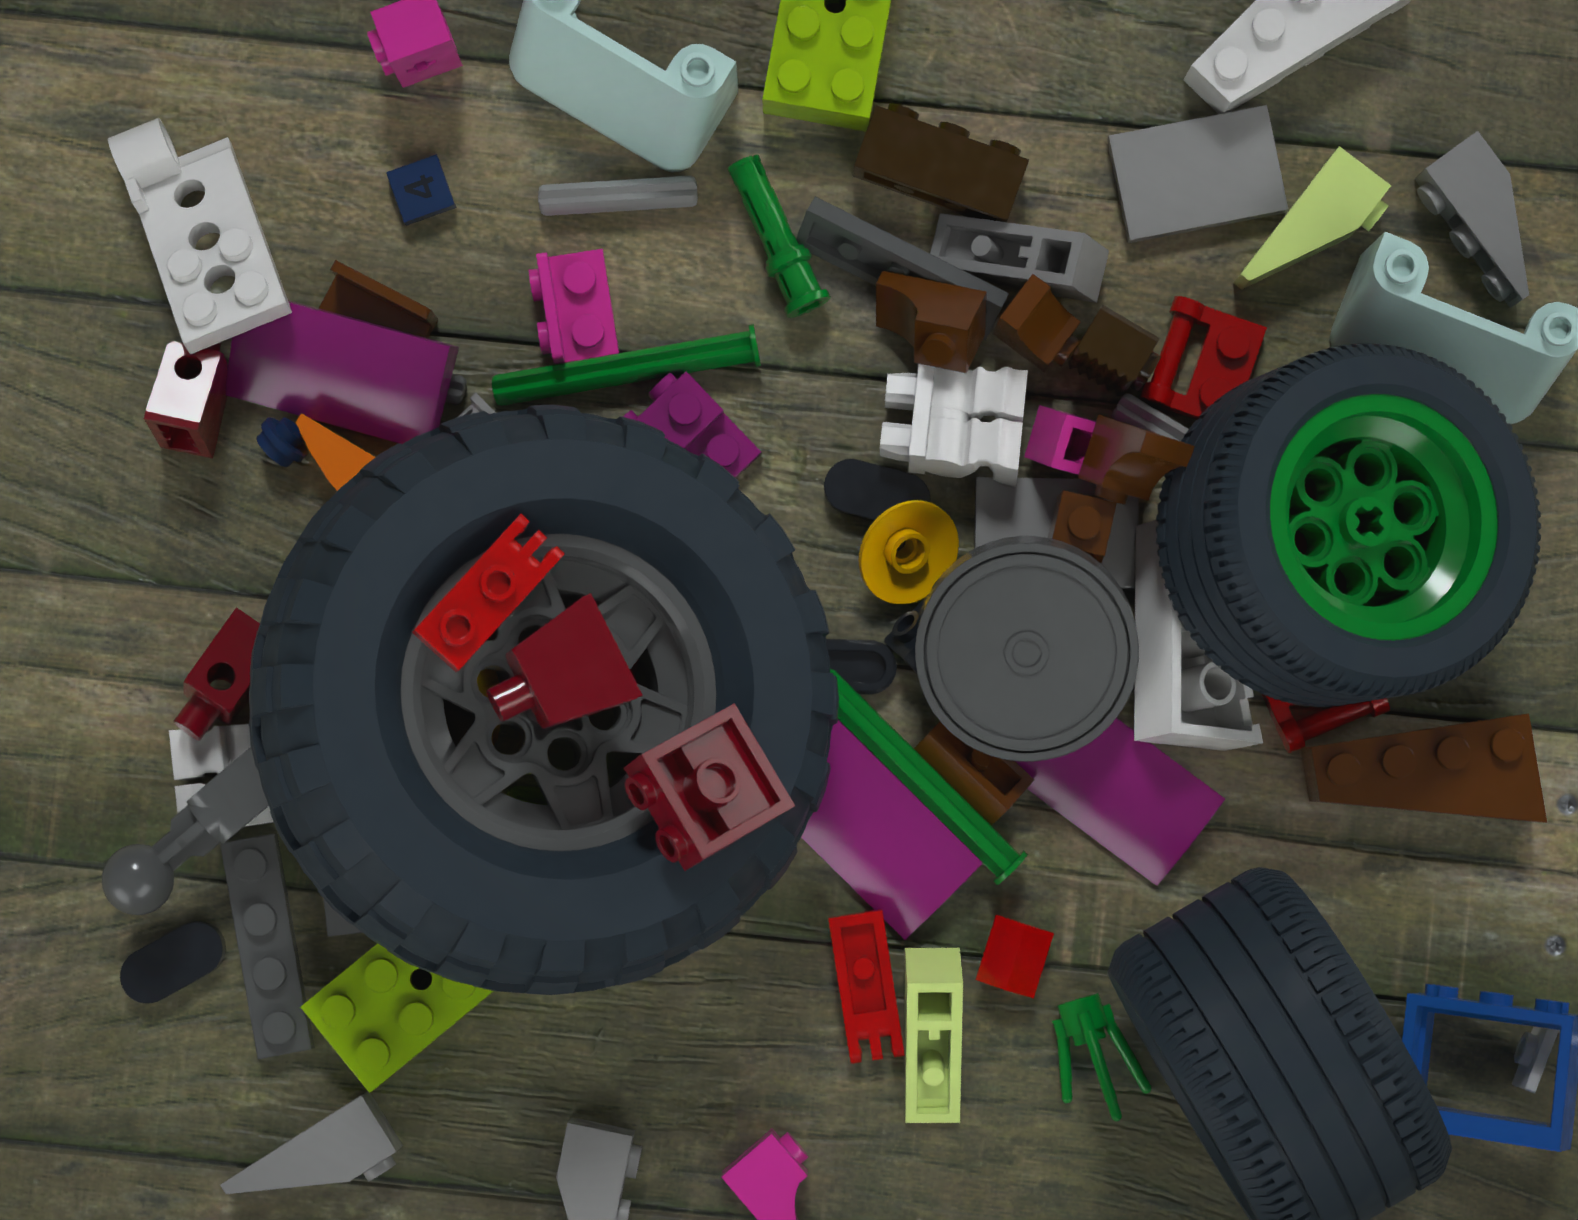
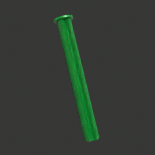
[491,324,761,406]
[830,668,1028,885]

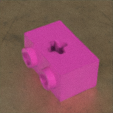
[367,0,463,88]

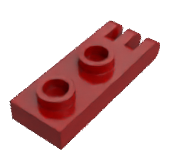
[412,514,565,673]
[828,909,905,1064]

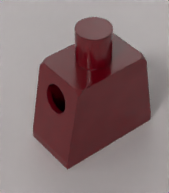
[143,341,228,459]
[486,593,642,729]
[173,607,260,741]

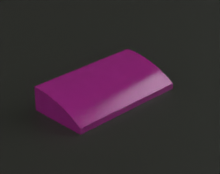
[226,300,459,444]
[1015,718,1225,886]
[801,720,983,940]

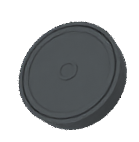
[915,536,1139,761]

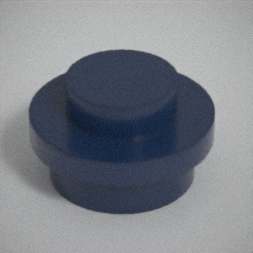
[256,417,308,467]

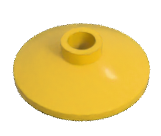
[858,500,959,604]

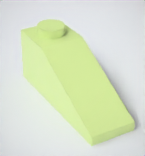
[1233,146,1391,290]
[904,948,963,1123]

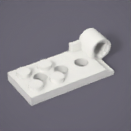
[108,118,292,354]

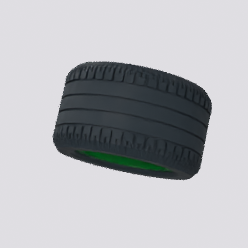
[1156,343,1541,707]
[1107,867,1452,1220]

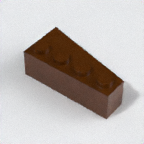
[1301,713,1547,823]

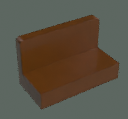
[319,260,438,338]
[914,721,1034,826]

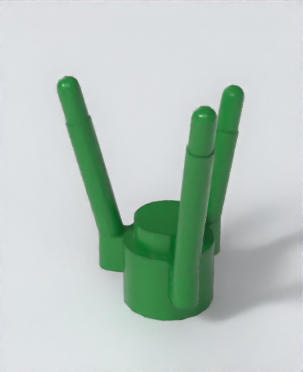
[1052,993,1152,1121]

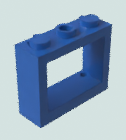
[1402,984,1578,1152]

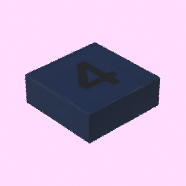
[386,154,457,226]

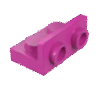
[529,249,619,364]

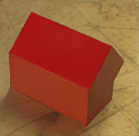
[975,915,1054,999]

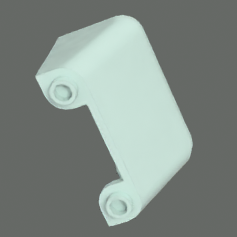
[509,0,738,172]
[1330,232,1578,424]

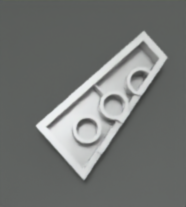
[1184,0,1411,114]
[1134,520,1263,751]

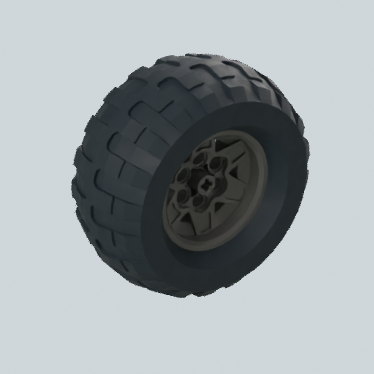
[249,405,839,995]

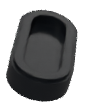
[824,459,931,521]
[826,639,897,695]
[120,921,226,1004]

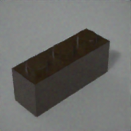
[853,103,1029,222]

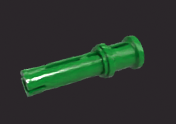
[727,155,831,318]

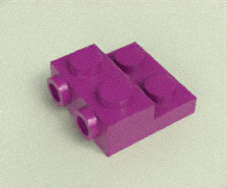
[623,372,762,478]

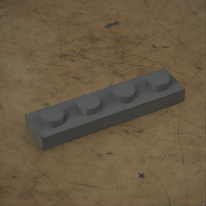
[796,196,1009,341]
[220,833,315,1059]

